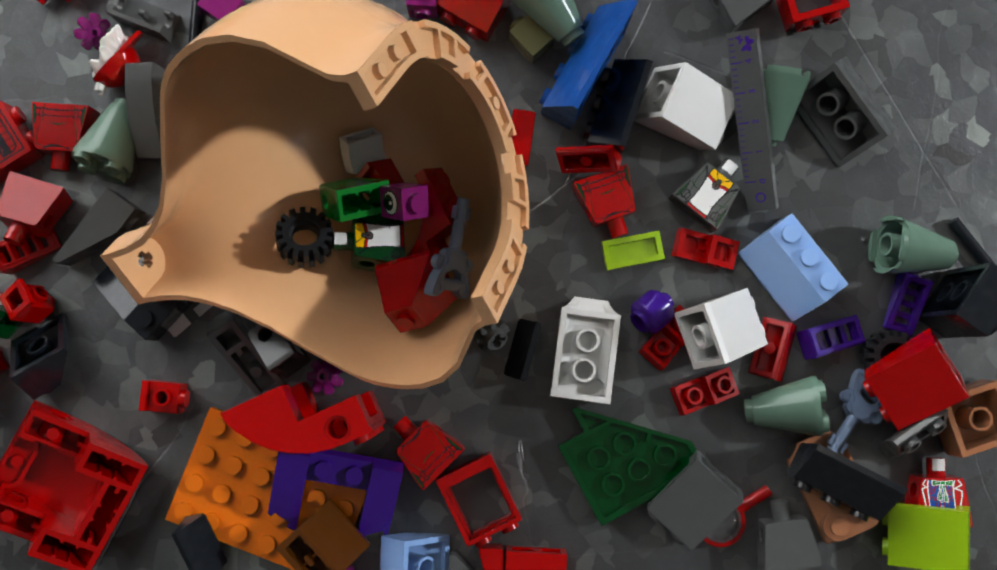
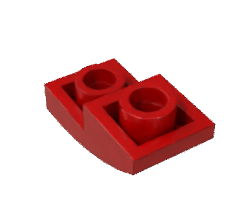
[638,305,685,371]
[669,367,740,416]

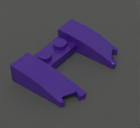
[268,450,403,538]

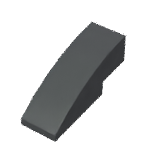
[125,62,165,160]

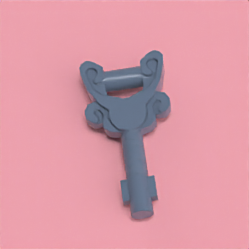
[424,197,473,300]
[825,368,882,454]

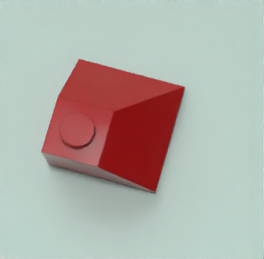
[375,250,457,333]

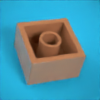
[939,379,997,458]

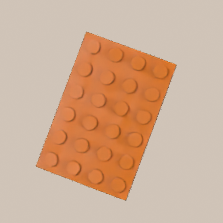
[165,407,366,570]

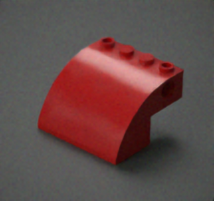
[220,381,388,454]
[0,400,148,570]

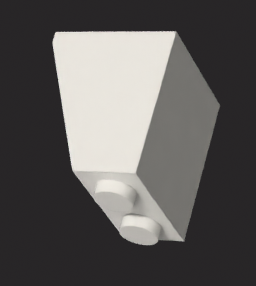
[634,62,735,150]
[674,288,768,370]

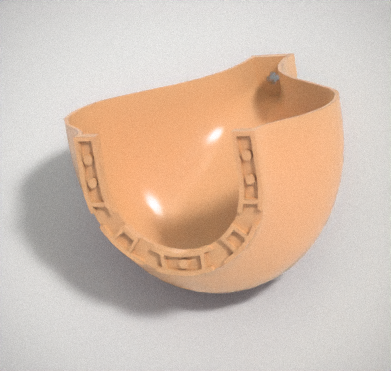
[100,0,529,390]

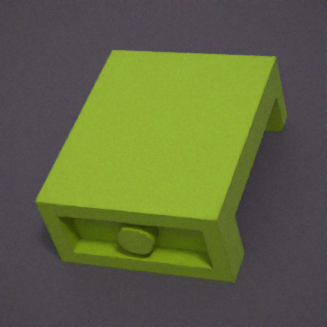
[882,503,970,570]

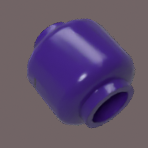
[630,290,675,334]

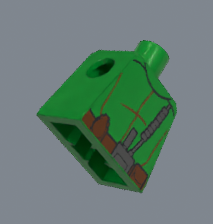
[319,177,389,222]

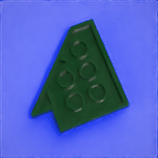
[557,407,697,526]

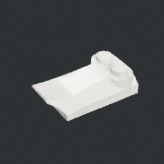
[550,296,621,405]

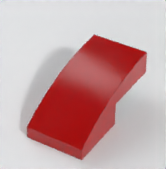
[671,227,740,270]

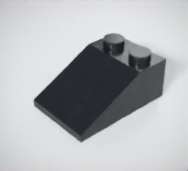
[93,255,193,341]

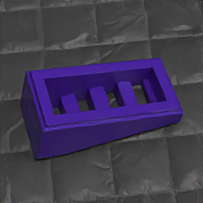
[882,273,934,337]
[796,314,866,360]

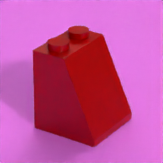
[437,0,512,42]
[862,328,970,431]

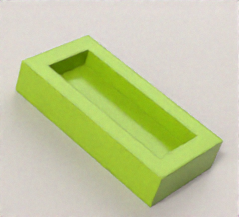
[601,230,665,271]

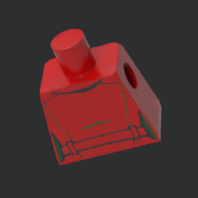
[31,102,100,172]
[572,164,636,239]
[393,415,465,491]

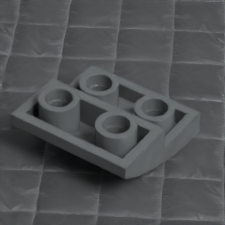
[880,409,948,459]

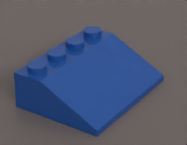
[539,0,638,130]

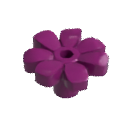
[73,13,111,51]
[306,360,344,395]

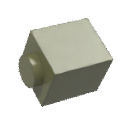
[509,15,554,65]

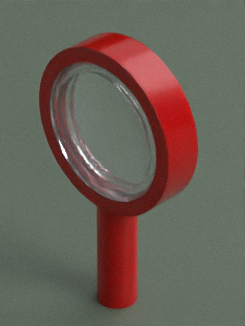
[704,485,773,547]

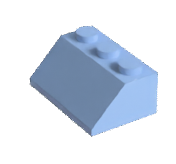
[737,213,848,322]
[380,532,450,570]

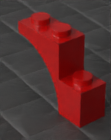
[407,167,469,273]

